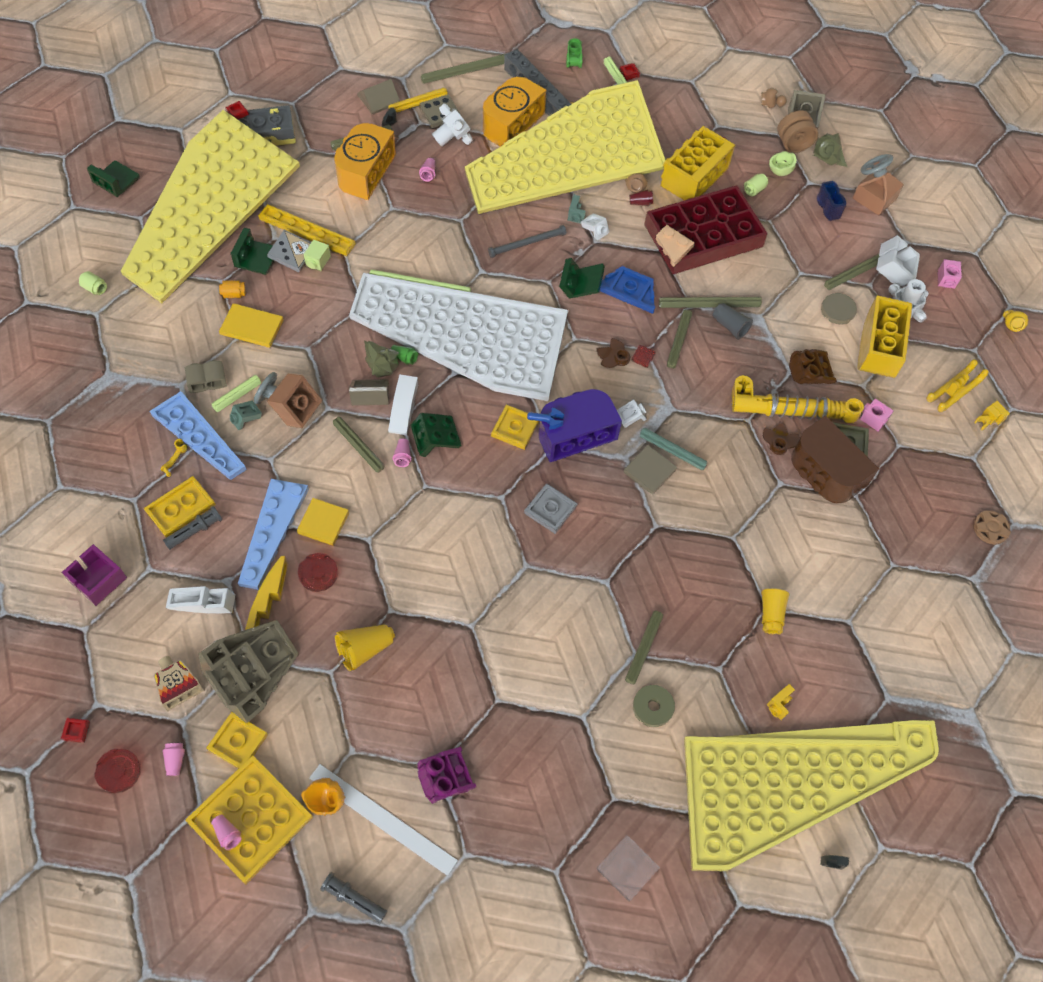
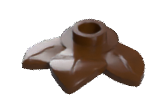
[596,338,631,368]
[763,423,800,455]

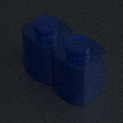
[817,181,846,221]

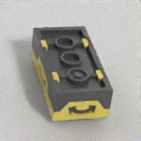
[239,105,296,146]

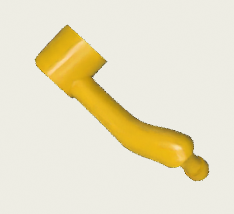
[161,439,187,477]

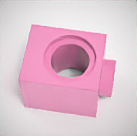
[938,259,962,288]
[860,398,894,432]

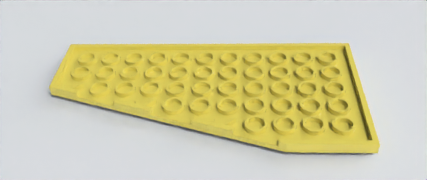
[121,110,300,303]

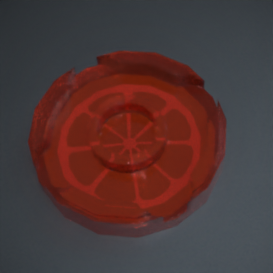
[297,553,338,592]
[94,749,140,793]

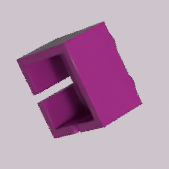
[61,544,127,606]

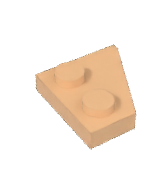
[656,225,694,267]

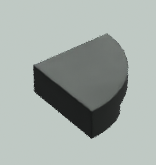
[382,107,397,126]
[820,855,849,870]

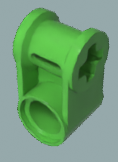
[566,38,582,68]

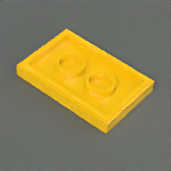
[219,303,284,348]
[143,476,216,538]

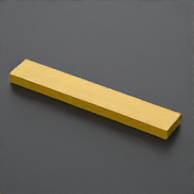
[258,204,356,256]

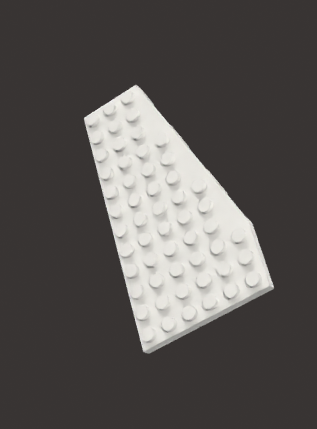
[349,273,568,401]

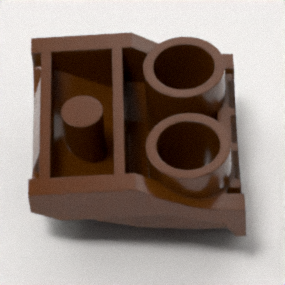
[789,349,837,384]

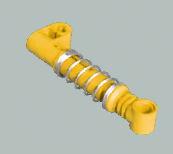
[731,375,864,423]

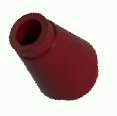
[629,189,653,206]

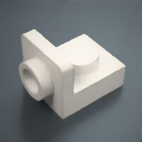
[581,213,609,240]
[617,400,646,428]

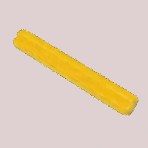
[388,88,448,113]

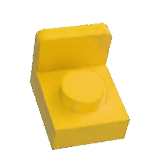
[767,684,795,720]

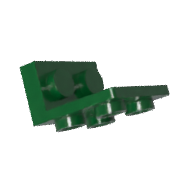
[87,160,140,197]
[230,228,274,275]
[559,258,605,299]
[410,413,462,457]

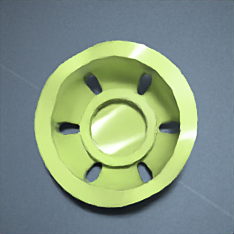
[769,151,796,176]

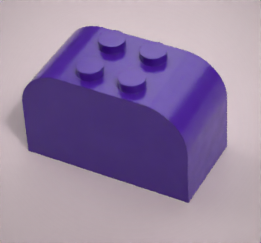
[538,389,622,463]

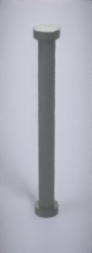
[488,225,566,258]

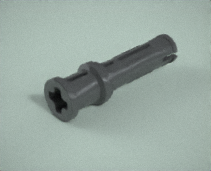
[162,506,222,550]
[320,872,388,924]

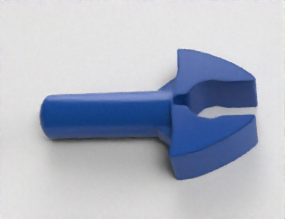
[527,408,564,429]

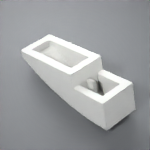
[388,374,418,436]
[166,586,236,614]

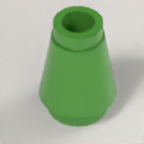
[391,345,418,365]

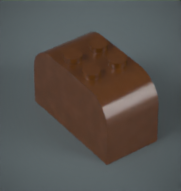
[791,415,879,503]

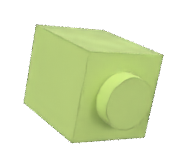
[304,239,331,271]

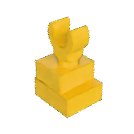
[974,400,1010,430]

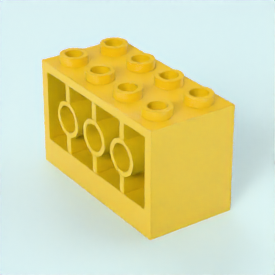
[661,126,735,200]

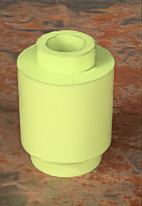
[744,174,768,196]
[79,271,107,295]

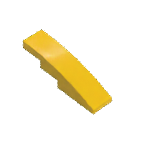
[245,556,288,630]

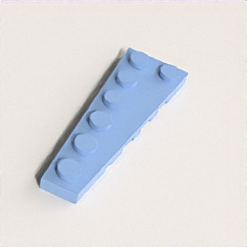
[150,391,247,480]
[238,479,309,590]

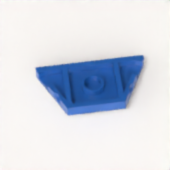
[600,266,655,314]

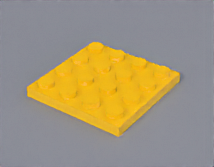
[185,755,313,885]

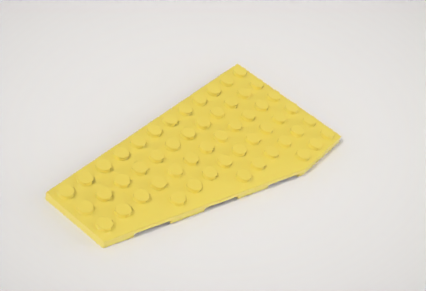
[465,80,665,214]

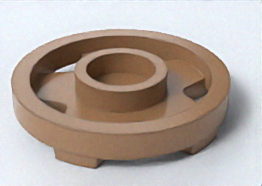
[973,510,1011,545]

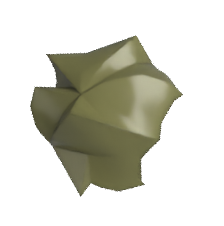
[813,133,848,167]
[364,340,399,378]

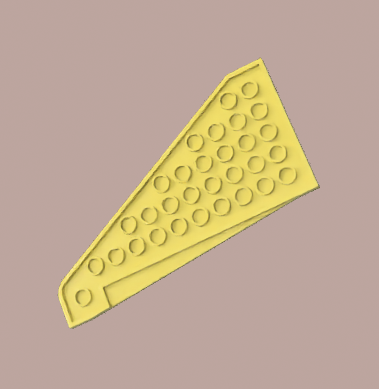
[684,720,939,871]

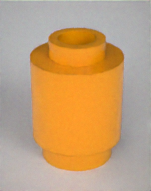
[219,280,246,298]

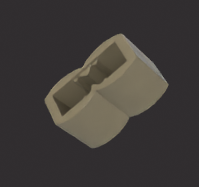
[184,360,227,393]

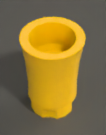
[761,589,790,634]

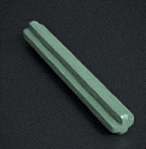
[639,428,708,470]

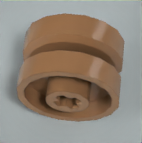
[777,110,819,153]

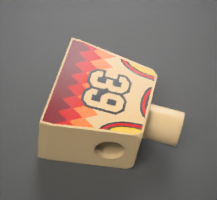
[154,656,204,711]

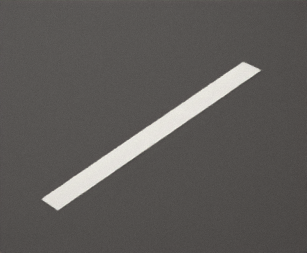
[309,764,458,876]

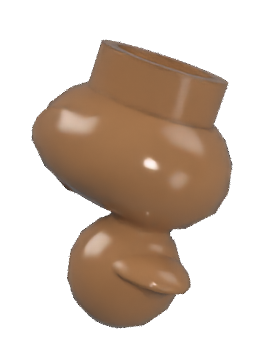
[761,88,787,108]
[625,173,647,193]

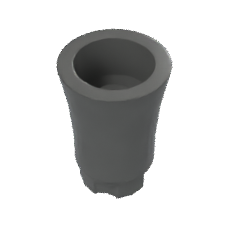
[712,303,753,340]

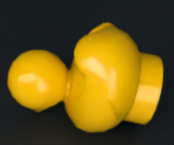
[1003,310,1028,332]

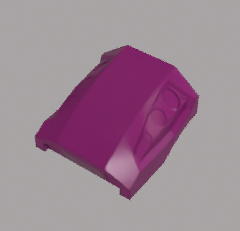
[417,747,476,804]

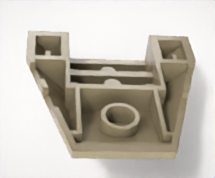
[199,620,299,723]

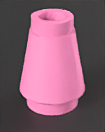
[419,158,435,182]
[393,439,411,467]
[163,743,185,776]
[212,815,242,850]

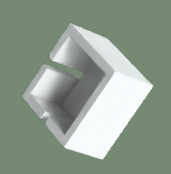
[876,235,920,287]

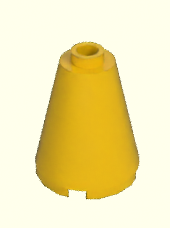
[335,624,395,671]

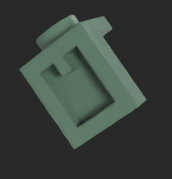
[567,195,586,224]
[230,400,262,430]

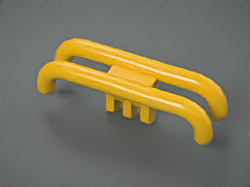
[926,359,989,412]

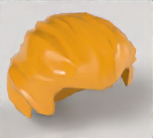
[301,778,345,816]

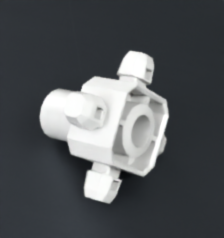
[432,104,473,147]
[889,279,929,322]

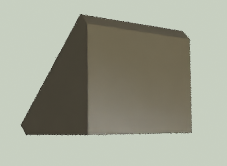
[357,79,400,115]
[788,90,826,127]
[349,379,389,405]

